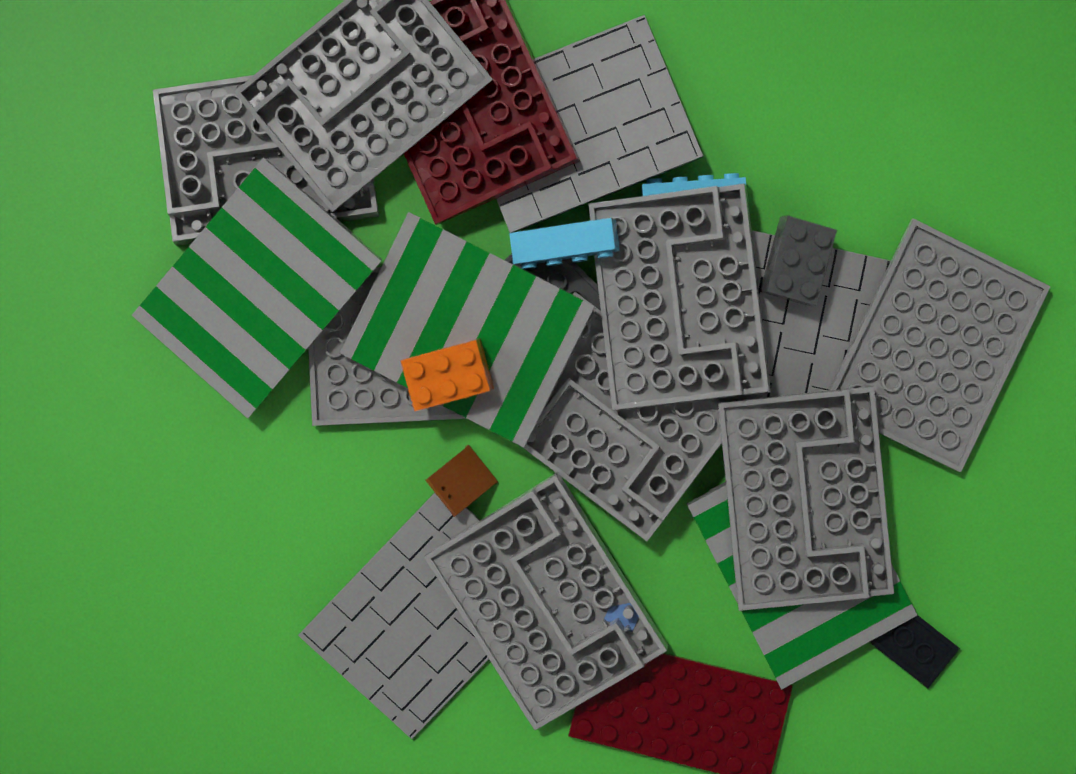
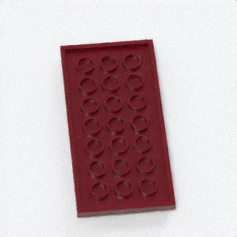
[568,653,793,774]

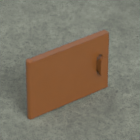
[425,445,498,517]

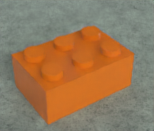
[401,339,494,411]

